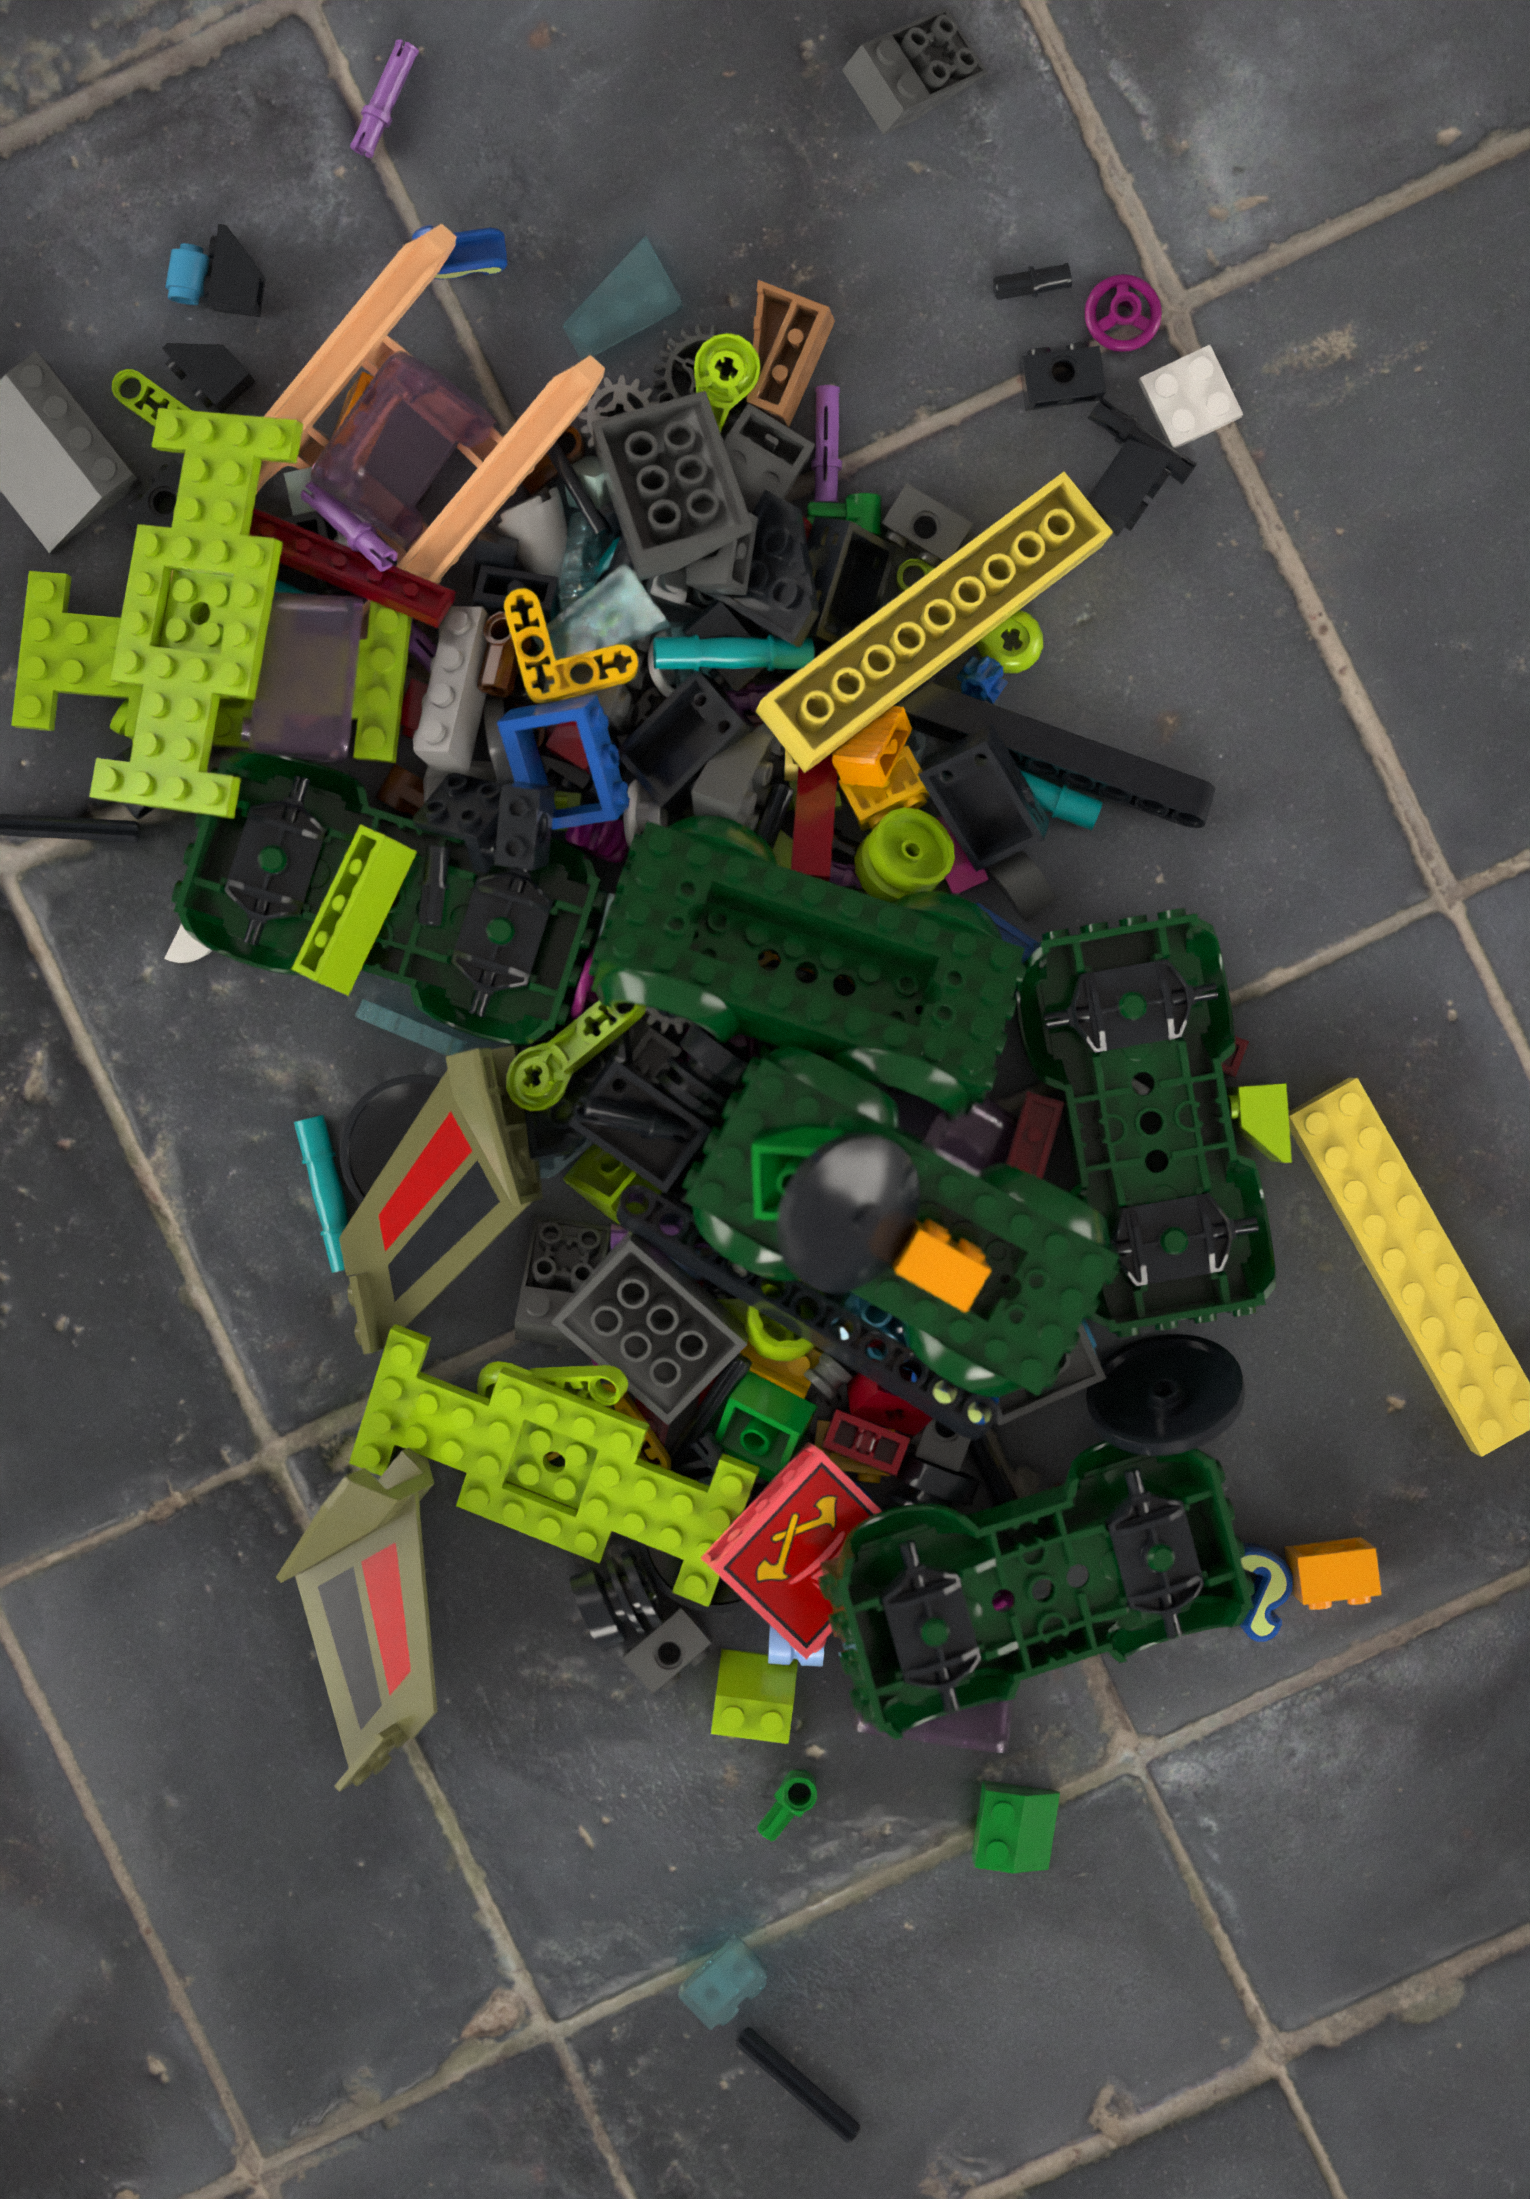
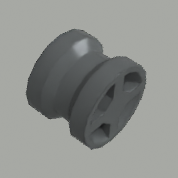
[803,1352,852,1401]

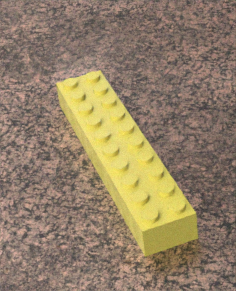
[756,472,1113,773]
[1288,1078,1530,1457]

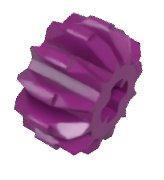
[565,819,629,863]

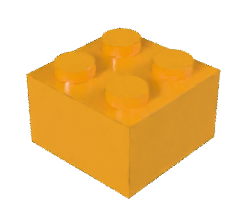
[892,1218,991,1312]
[1284,1537,1382,1610]

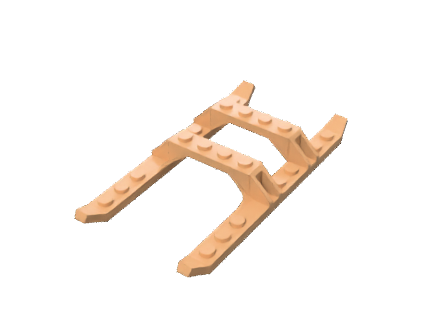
[170,224,605,729]

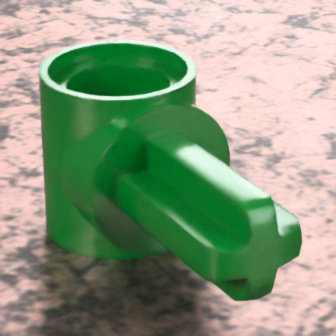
[806,493,882,537]
[757,1769,817,1841]

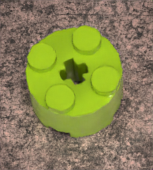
[745,1279,824,1361]

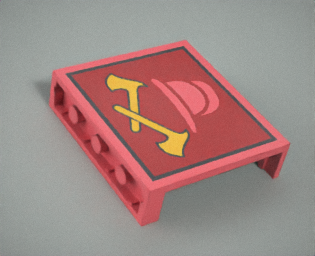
[700,1442,882,1660]

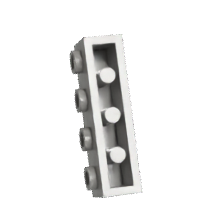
[413,606,490,772]

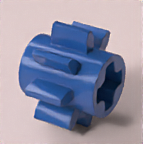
[956,656,1008,704]

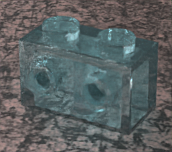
[678,1933,767,2031]

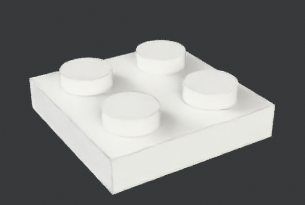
[1138,345,1243,449]

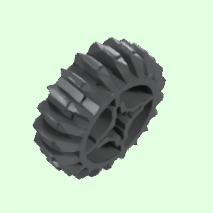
[652,324,748,427]

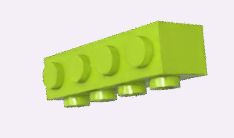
[292,825,417,996]

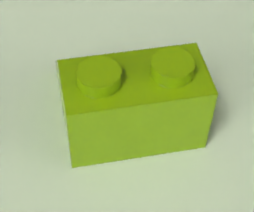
[1227,1084,1292,1163]
[711,1648,798,1744]

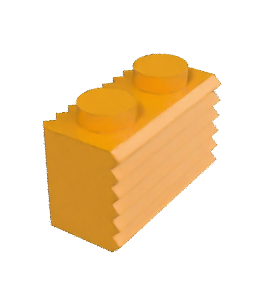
[832,706,912,788]

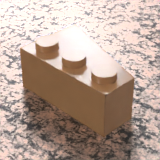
[747,280,835,428]

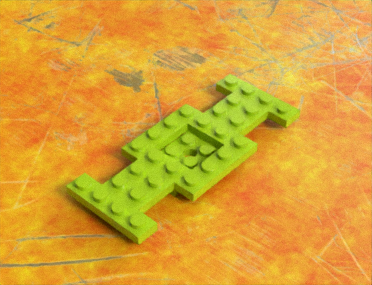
[89,408,303,818]
[11,571,412,763]
[349,1324,760,1607]

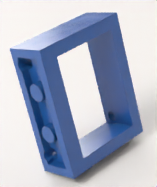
[497,694,630,830]

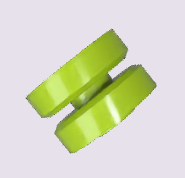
[854,807,955,903]

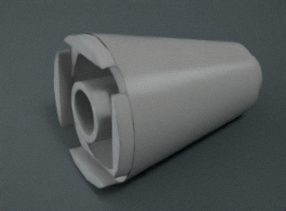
[488,486,580,599]

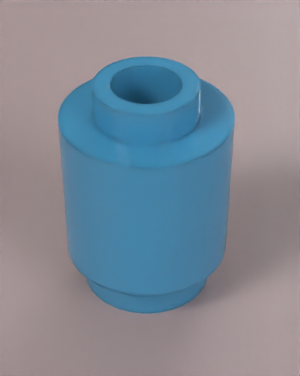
[165,243,210,305]

